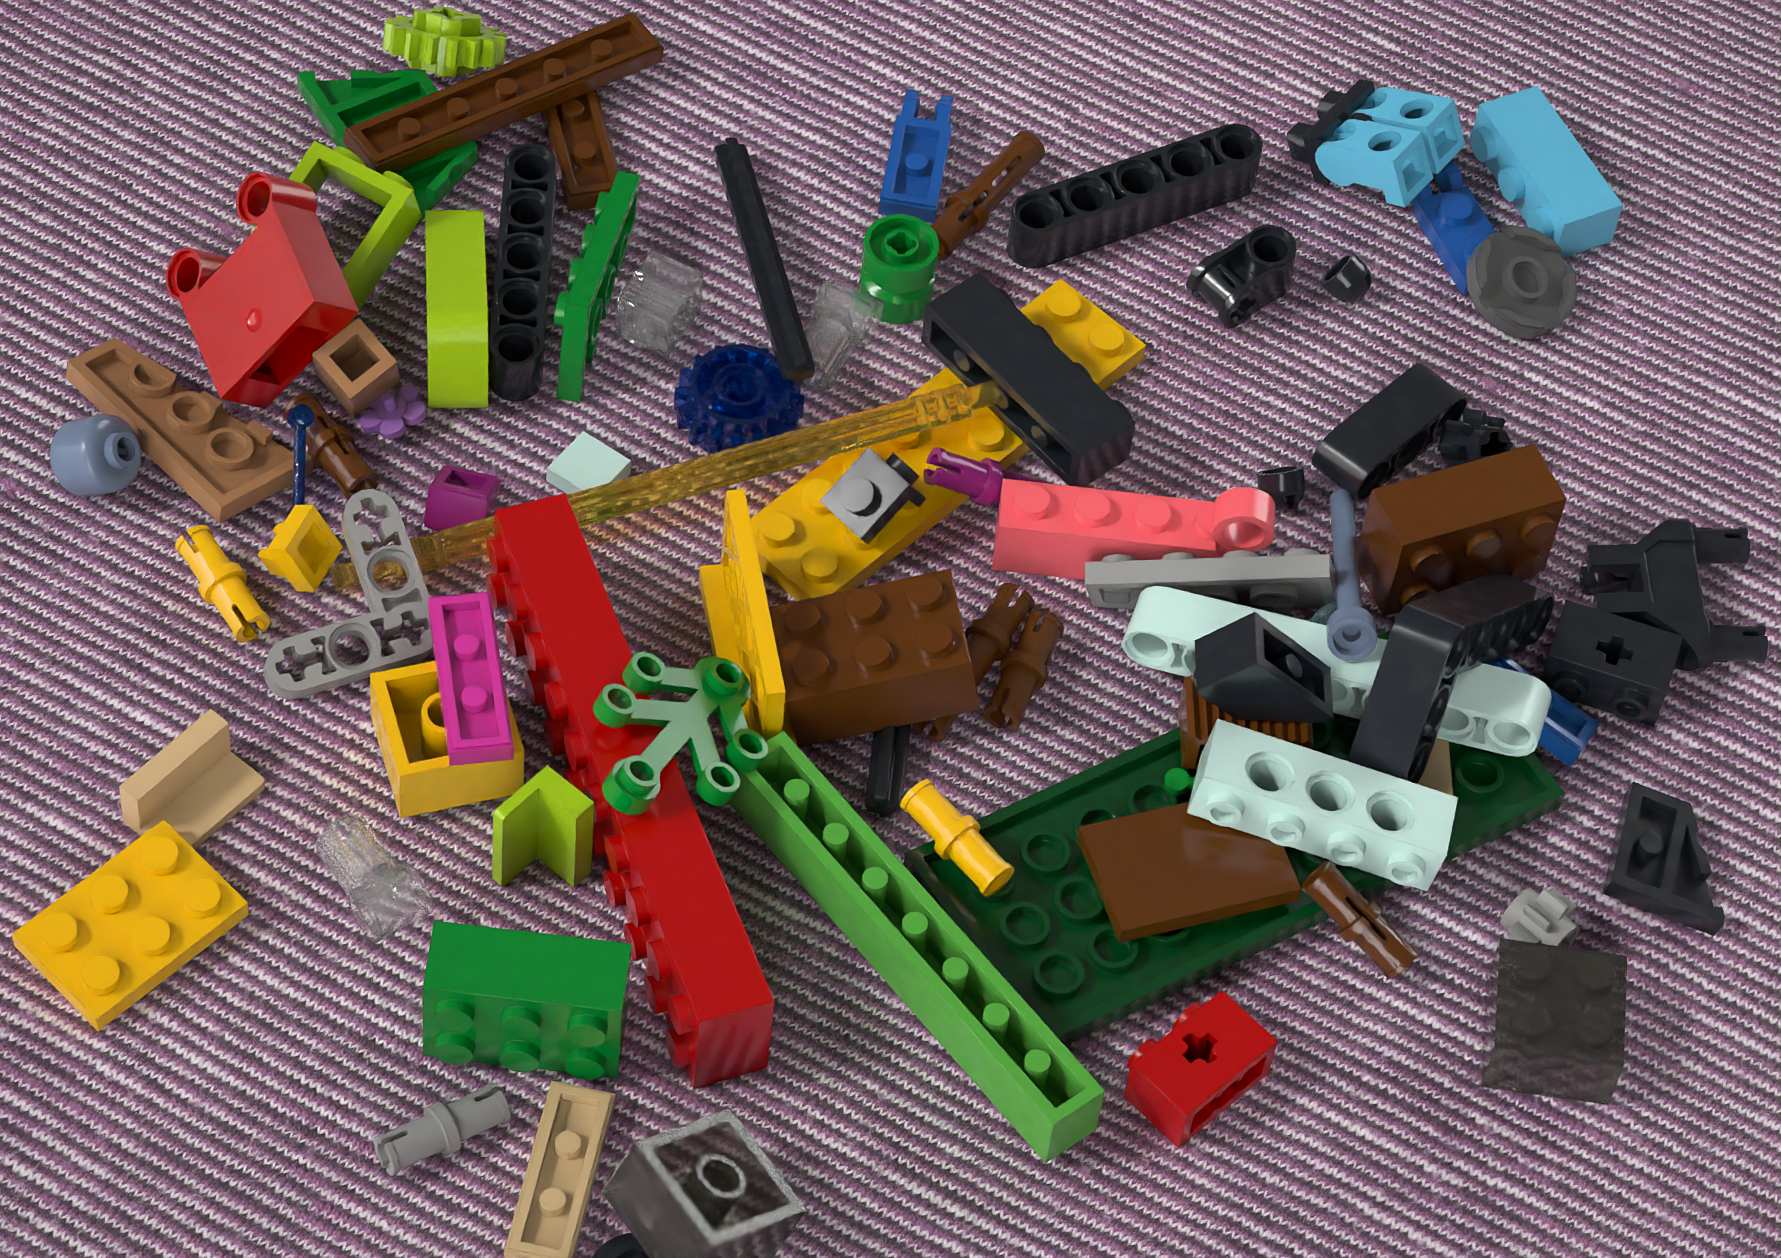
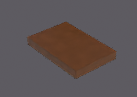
[1078,802,1301,943]

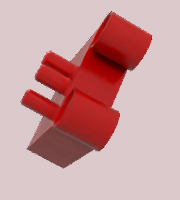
[166,171,359,409]

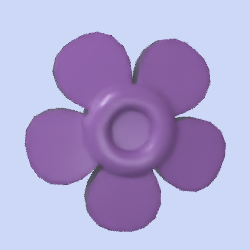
[359,385,427,439]

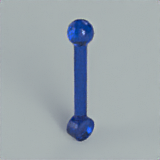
[286,404,314,518]

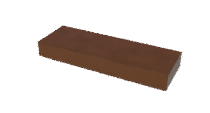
[541,89,619,212]

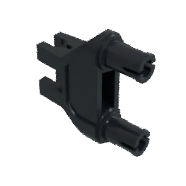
[1579,518,1768,671]

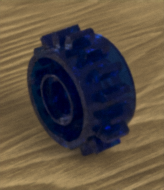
[674,343,805,463]

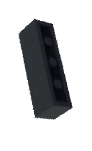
[921,272,1136,487]

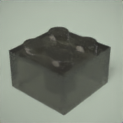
[1481,938,1627,1105]
[602,1108,808,1258]

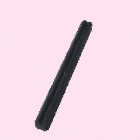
[713,137,816,386]

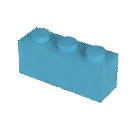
[1470,86,1623,258]

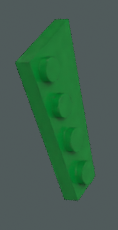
[554,171,641,403]

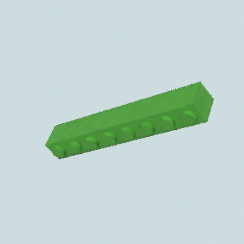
[729,731,1105,1163]

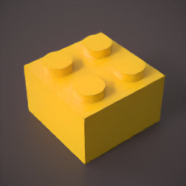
[370,661,524,818]

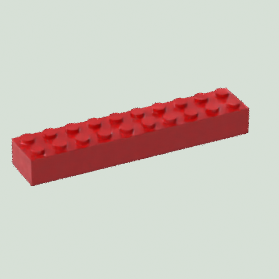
[486,493,775,1089]

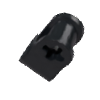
[1186,225,1297,329]

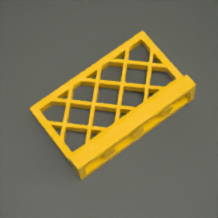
[698,489,797,750]

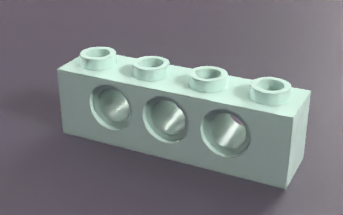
[1187,719,1458,891]

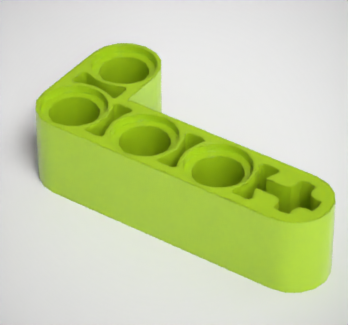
[425,210,488,408]

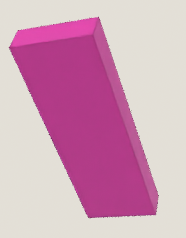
[428,592,514,766]

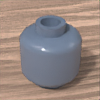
[50,413,141,497]

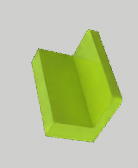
[492,765,594,887]

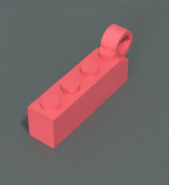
[992,478,1275,580]

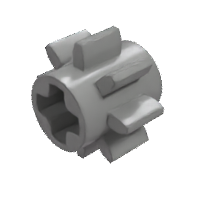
[1500,887,1580,965]

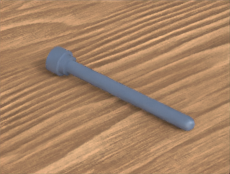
[1326,489,1377,661]

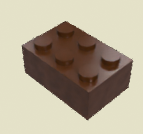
[1357,444,1567,617]
[769,569,981,747]

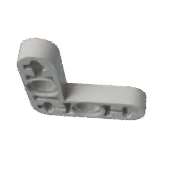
[263,489,433,699]

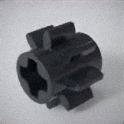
[1438,408,1513,469]

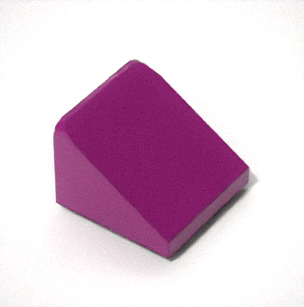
[424,465,501,539]

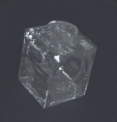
[616,250,704,357]

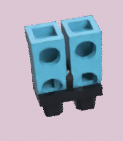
[1286,79,1465,208]

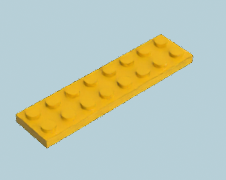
[750,279,1146,601]

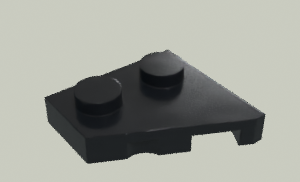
[1602,782,1725,936]

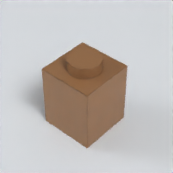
[312,317,400,418]

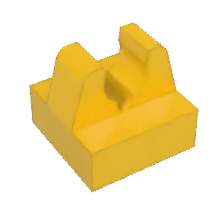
[258,505,343,592]

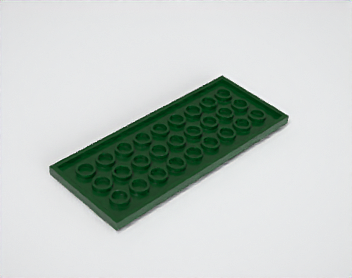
[904,630,1565,1046]

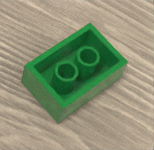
[422,921,632,1080]

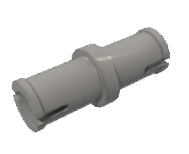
[373,1082,511,1176]

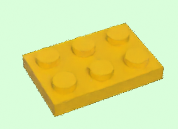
[12,819,249,1031]

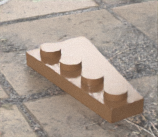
[66,337,314,524]

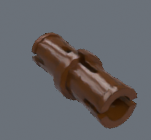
[283,392,380,500]
[983,610,1065,731]
[1301,860,1418,979]

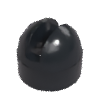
[1321,252,1372,303]
[1256,466,1306,511]

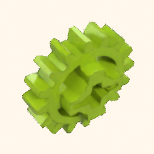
[382,6,507,77]

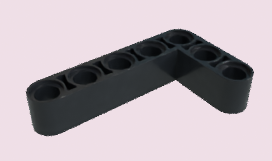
[1348,571,1555,784]

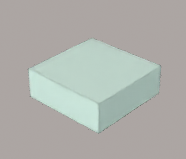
[546,431,631,511]

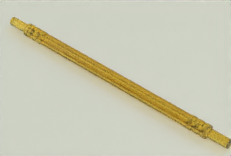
[328,380,1001,592]

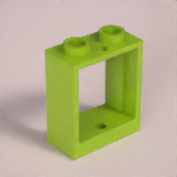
[250,141,422,327]

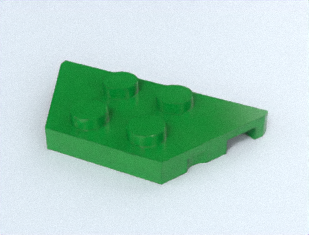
[297,70,478,230]

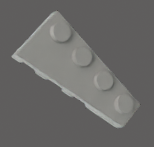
[1085,548,1337,621]

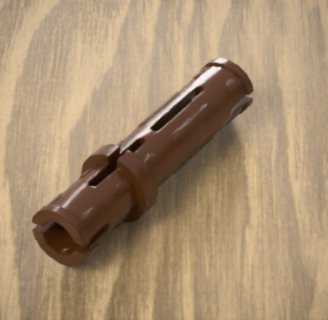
[931,131,1045,261]
[912,583,1034,742]

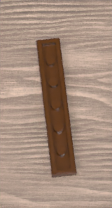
[343,12,664,175]

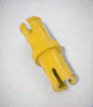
[175,525,271,642]
[900,779,1015,897]

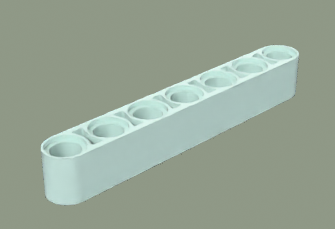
[1122,586,1552,757]

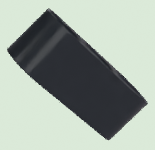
[1312,362,1468,502]

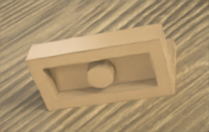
[119,709,265,850]

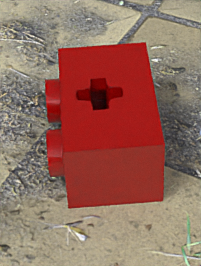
[1123,990,1278,1148]

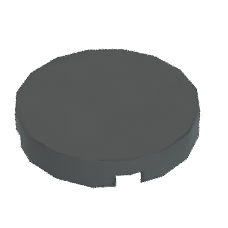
[1466,225,1577,339]

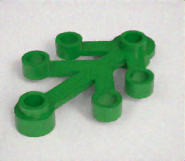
[593,652,768,815]

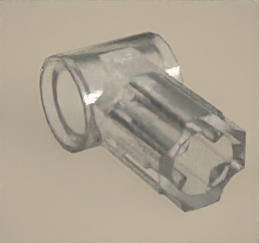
[799,278,884,393]
[316,815,433,943]

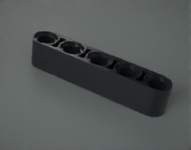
[1006,123,1263,269]
[489,143,557,402]

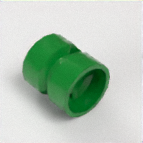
[858,214,939,324]

